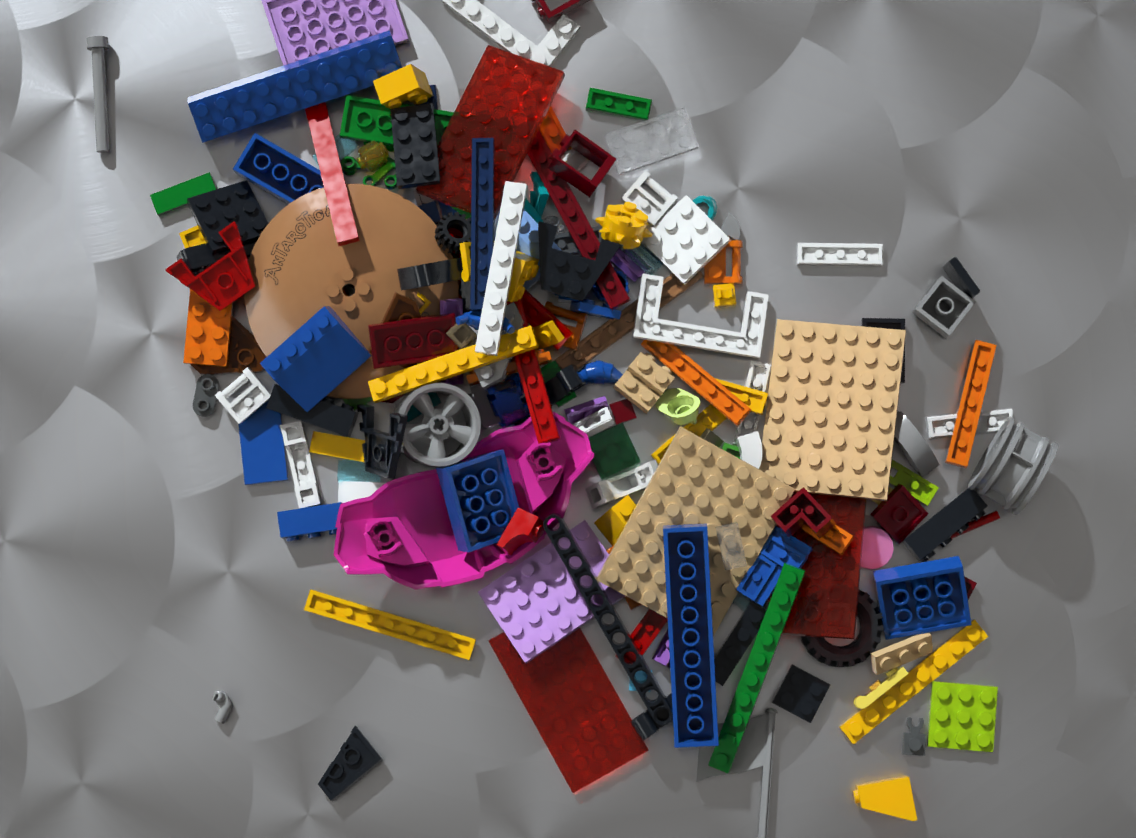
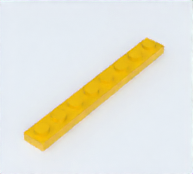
[368,325,539,403]
[304,589,476,660]
[839,619,988,744]

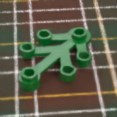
[341,142,397,190]

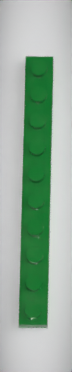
[708,563,806,774]

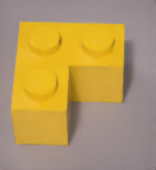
[373,64,433,109]
[507,250,539,302]

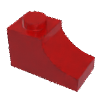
[497,508,544,555]

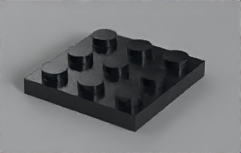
[187,180,268,255]

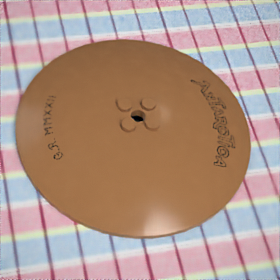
[244,184,459,399]

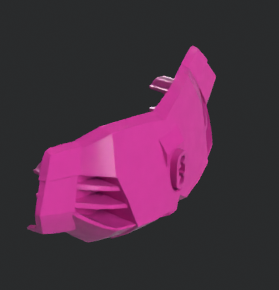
[334,412,594,590]

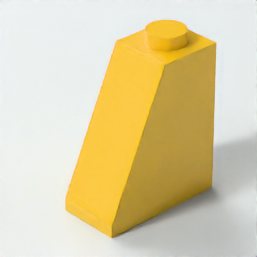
[853,776,917,821]

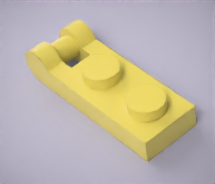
[853,666,909,709]

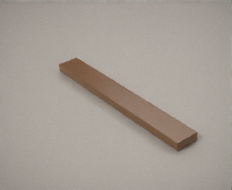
[555,271,704,370]

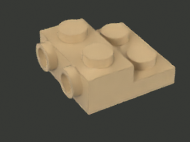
[613,352,675,414]

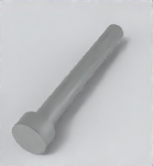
[87,36,109,153]

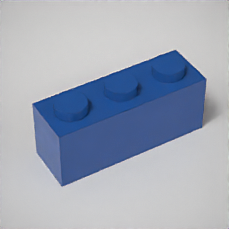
[277,502,342,542]

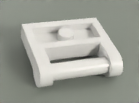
[621,171,678,226]
[215,367,271,424]

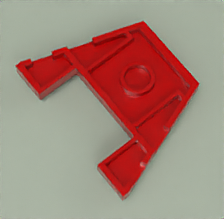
[165,221,256,311]

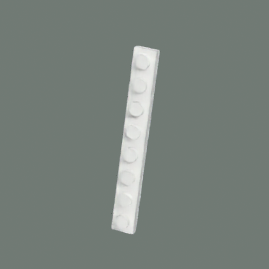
[475,181,528,356]

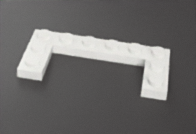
[441,0,580,77]
[632,274,769,359]

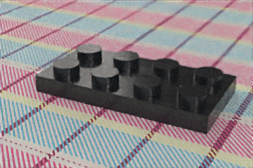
[390,103,441,189]

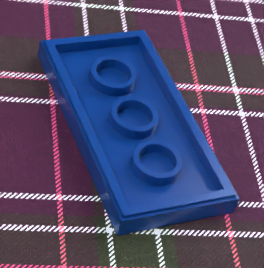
[238,400,288,485]

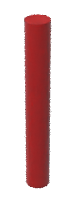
[951,510,1000,539]

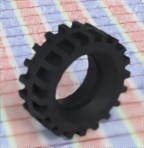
[798,584,884,667]

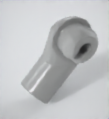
[213,691,232,724]

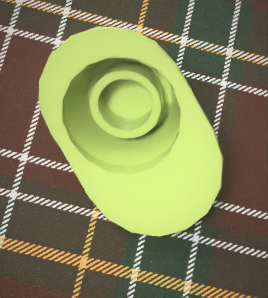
[655,388,701,425]

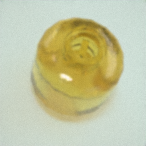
[356,140,389,172]

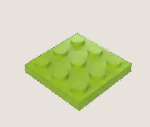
[927,681,998,752]

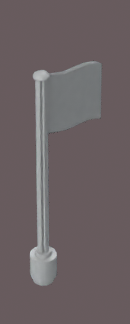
[696,708,778,838]

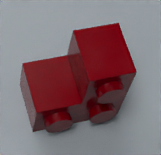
[771,487,836,539]

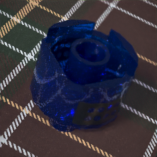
[485,379,530,429]

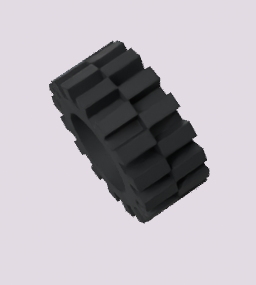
[435,212,471,254]

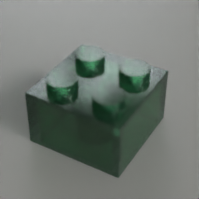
[589,422,641,481]

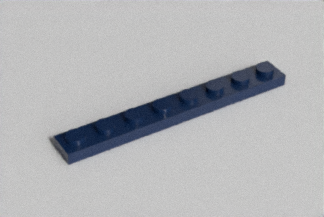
[470,138,495,311]

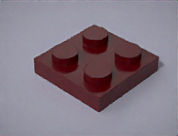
[870,484,929,544]

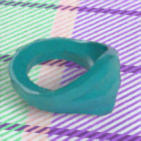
[693,196,718,220]

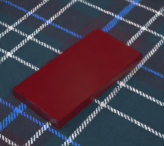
[368,313,459,369]

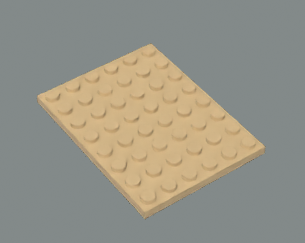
[759,319,906,501]
[597,426,795,636]

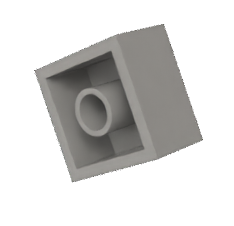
[912,276,975,339]

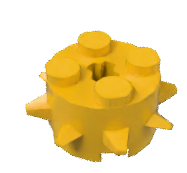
[595,202,653,249]

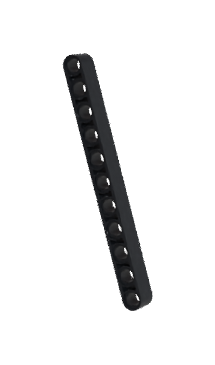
[543,513,673,725]

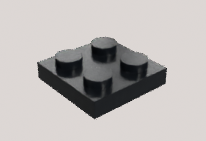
[772,664,830,723]

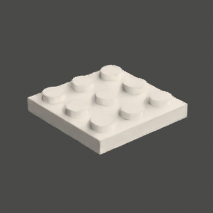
[642,195,731,285]

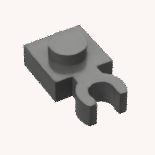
[902,717,926,756]

